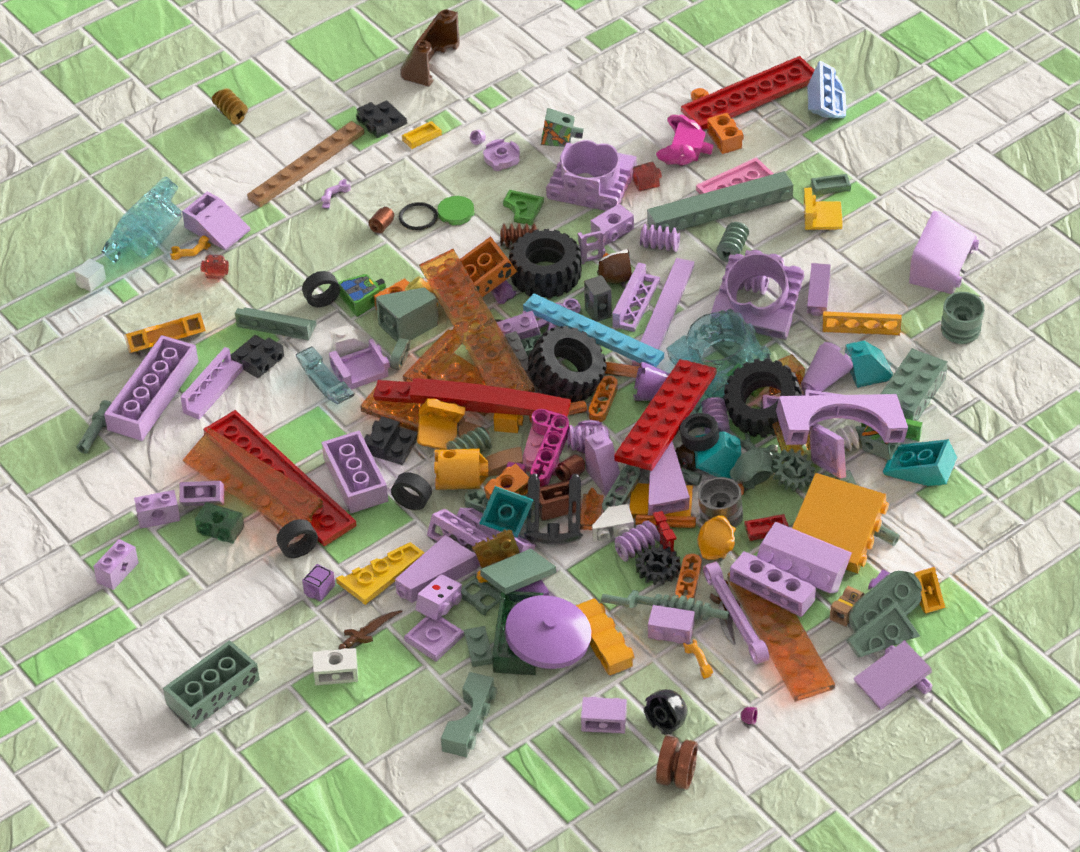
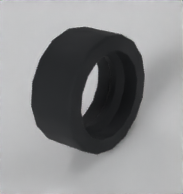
[302,271,340,308]
[680,413,719,451]
[391,472,432,510]
[276,519,318,558]

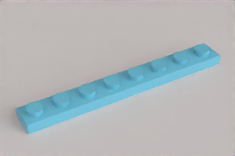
[523,294,664,367]

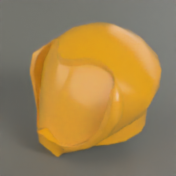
[697,515,736,560]

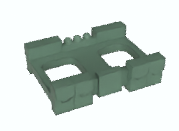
[461,573,505,616]

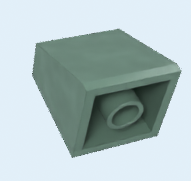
[376,287,439,342]

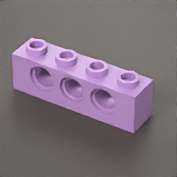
[730,551,816,617]

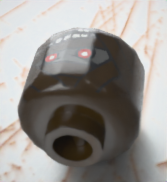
[675,444,698,472]

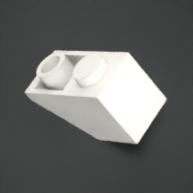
[592,504,634,542]

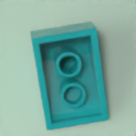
[883,439,957,486]

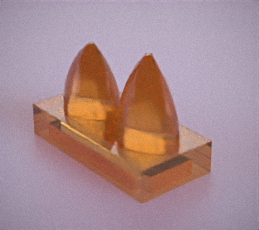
[580,487,604,530]

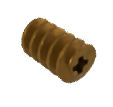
[212,88,248,125]

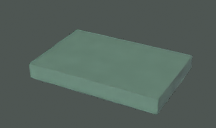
[480,549,556,594]

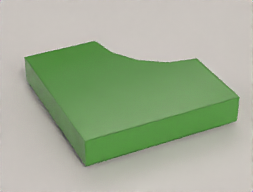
[503,190,544,226]

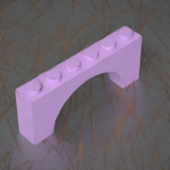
[776,394,908,445]

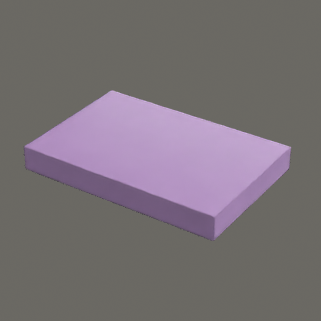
[809,423,846,479]
[854,640,932,710]

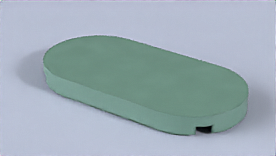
[849,570,922,632]

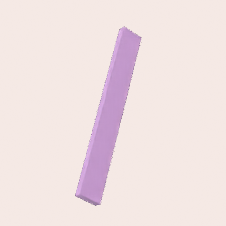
[632,258,694,367]

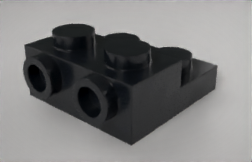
[356,100,407,138]
[231,335,284,378]
[364,417,418,465]

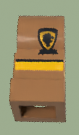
[830,586,865,627]

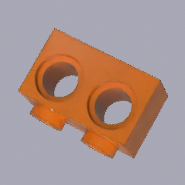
[707,113,744,154]

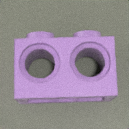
[496,311,541,349]

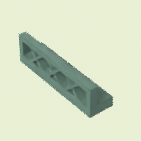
[235,307,317,341]

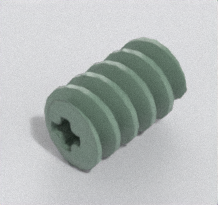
[716,222,749,263]
[446,426,492,452]

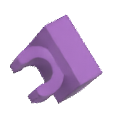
[491,280,516,304]

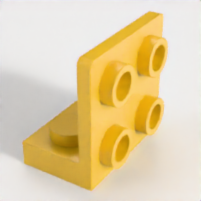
[803,188,843,230]

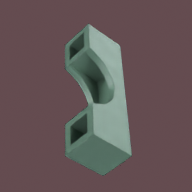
[441,672,497,758]

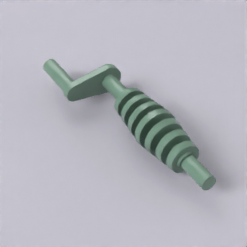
[601,590,729,620]

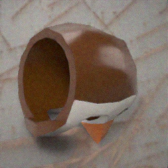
[597,249,632,284]

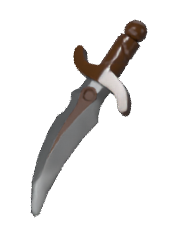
[709,580,741,645]

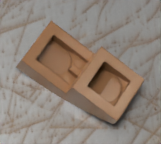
[485,447,523,477]

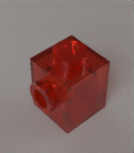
[632,161,662,192]

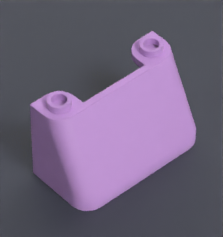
[909,211,979,294]

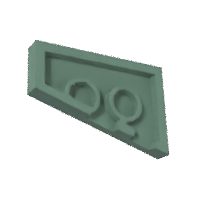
[846,602,920,657]

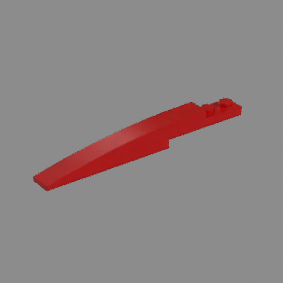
[373,378,571,417]

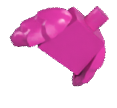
[656,114,714,166]

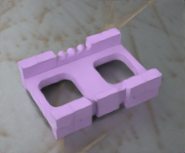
[578,227,606,264]

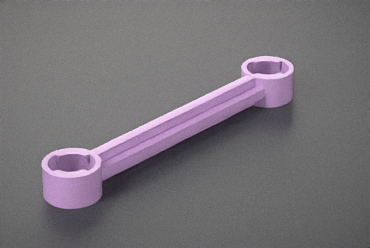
[703,562,769,664]

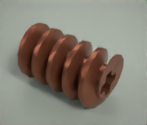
[500,223,538,247]

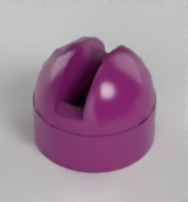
[740,707,758,725]

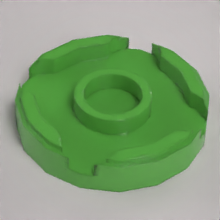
[438,195,474,225]

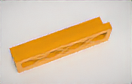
[822,311,902,335]

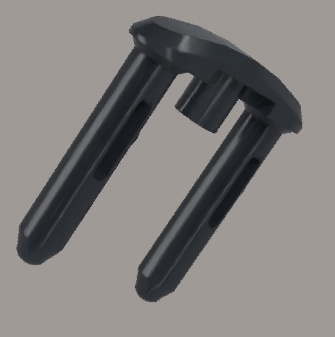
[523,473,583,545]

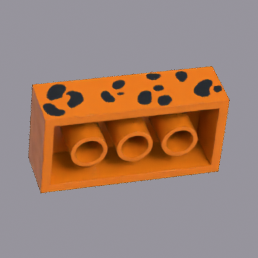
[429,236,517,317]

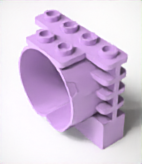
[546,140,637,211]
[710,250,805,340]

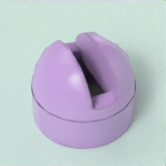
[470,130,486,145]

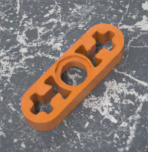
[589,376,618,422]
[675,554,702,601]

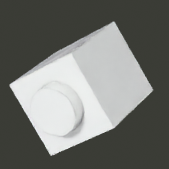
[74,258,106,292]

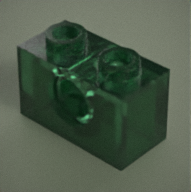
[195,502,245,544]

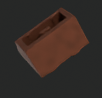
[539,480,576,521]

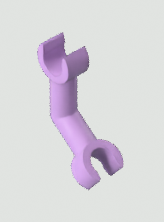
[321,179,351,208]

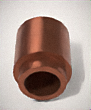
[368,207,394,233]
[555,454,585,481]

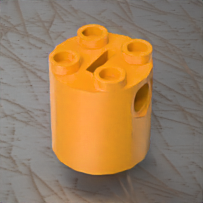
[434,449,488,490]

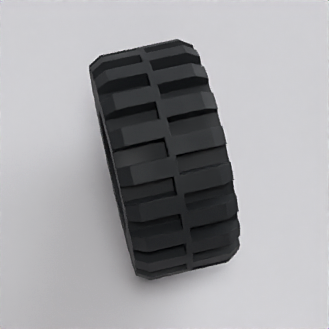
[509,229,582,299]
[527,326,607,403]
[724,358,802,438]

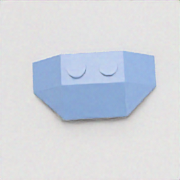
[808,61,846,118]

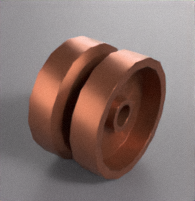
[656,735,698,790]

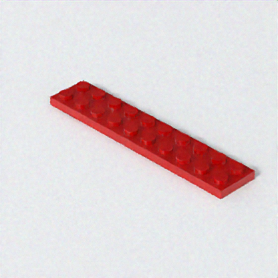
[203,410,357,547]

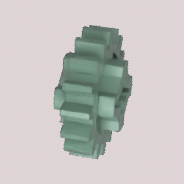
[772,448,815,492]

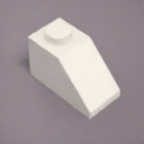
[330,325,371,357]

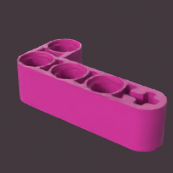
[530,409,569,487]

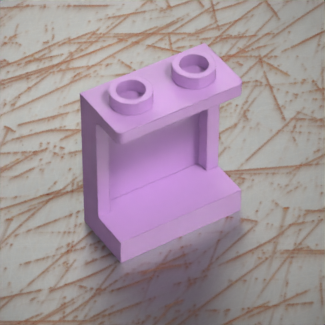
[329,339,390,392]

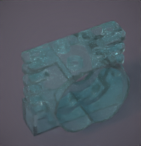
[101,177,182,264]
[666,308,771,399]

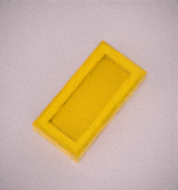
[402,121,442,149]

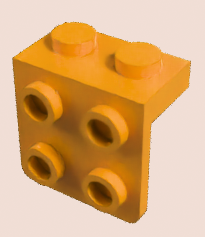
[417,399,465,450]

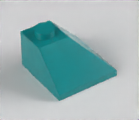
[845,341,893,388]
[695,431,742,479]
[479,486,533,538]

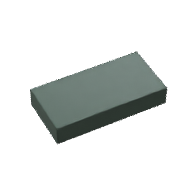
[811,174,851,195]

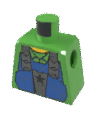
[338,274,386,317]

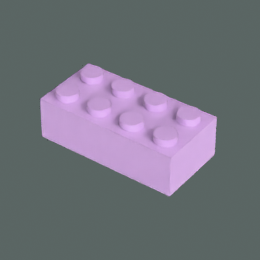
[321,430,388,514]

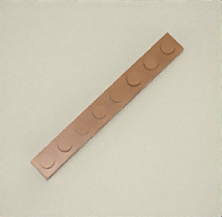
[247,121,364,208]

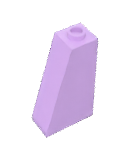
[648,442,690,515]
[395,535,477,603]

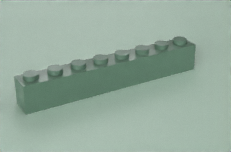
[647,171,794,232]

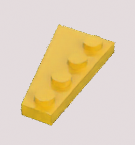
[336,542,425,605]

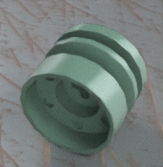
[940,292,985,344]

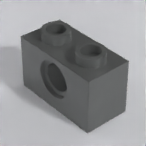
[584,275,612,322]

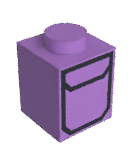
[302,564,335,602]

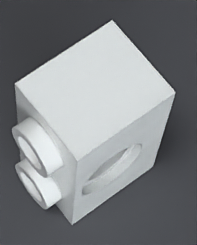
[313,648,358,685]

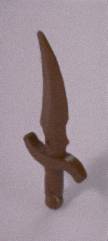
[338,610,403,650]

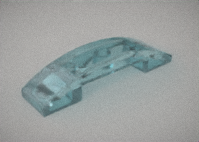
[296,346,355,404]

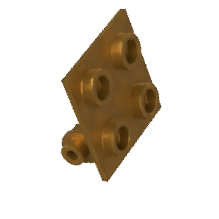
[472,529,520,569]

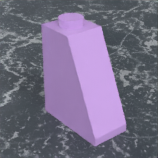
[807,263,831,316]
[585,430,623,496]

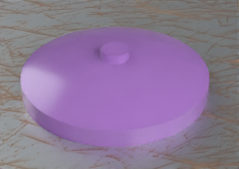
[505,595,591,669]

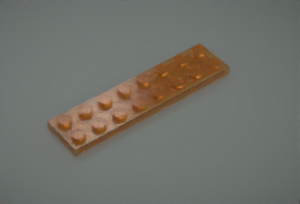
[727,572,835,702]

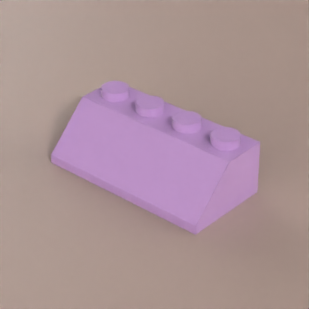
[757,522,852,593]

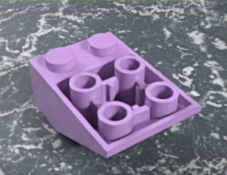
[182,191,251,251]

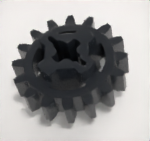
[635,544,681,585]

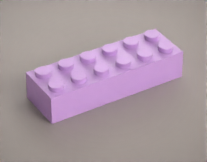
[104,335,199,441]

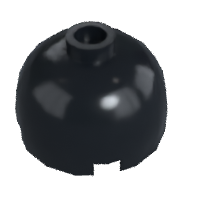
[644,689,687,734]

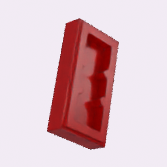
[744,514,789,541]

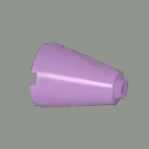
[801,342,853,392]

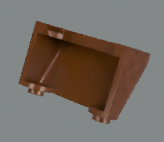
[400,9,460,87]

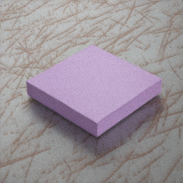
[404,616,464,662]

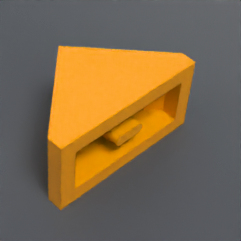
[914,567,945,613]

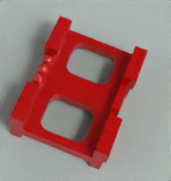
[653,511,677,552]

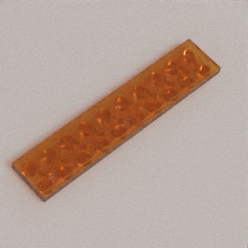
[419,249,535,392]

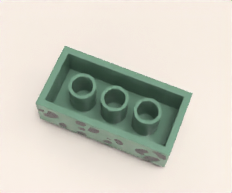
[881,348,948,421]
[163,640,260,728]

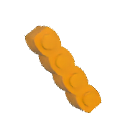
[575,598,635,676]

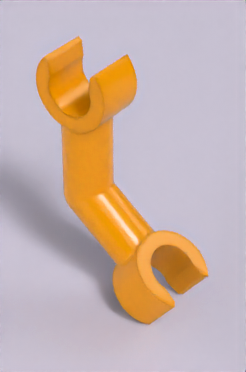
[170,235,211,260]
[683,639,714,679]

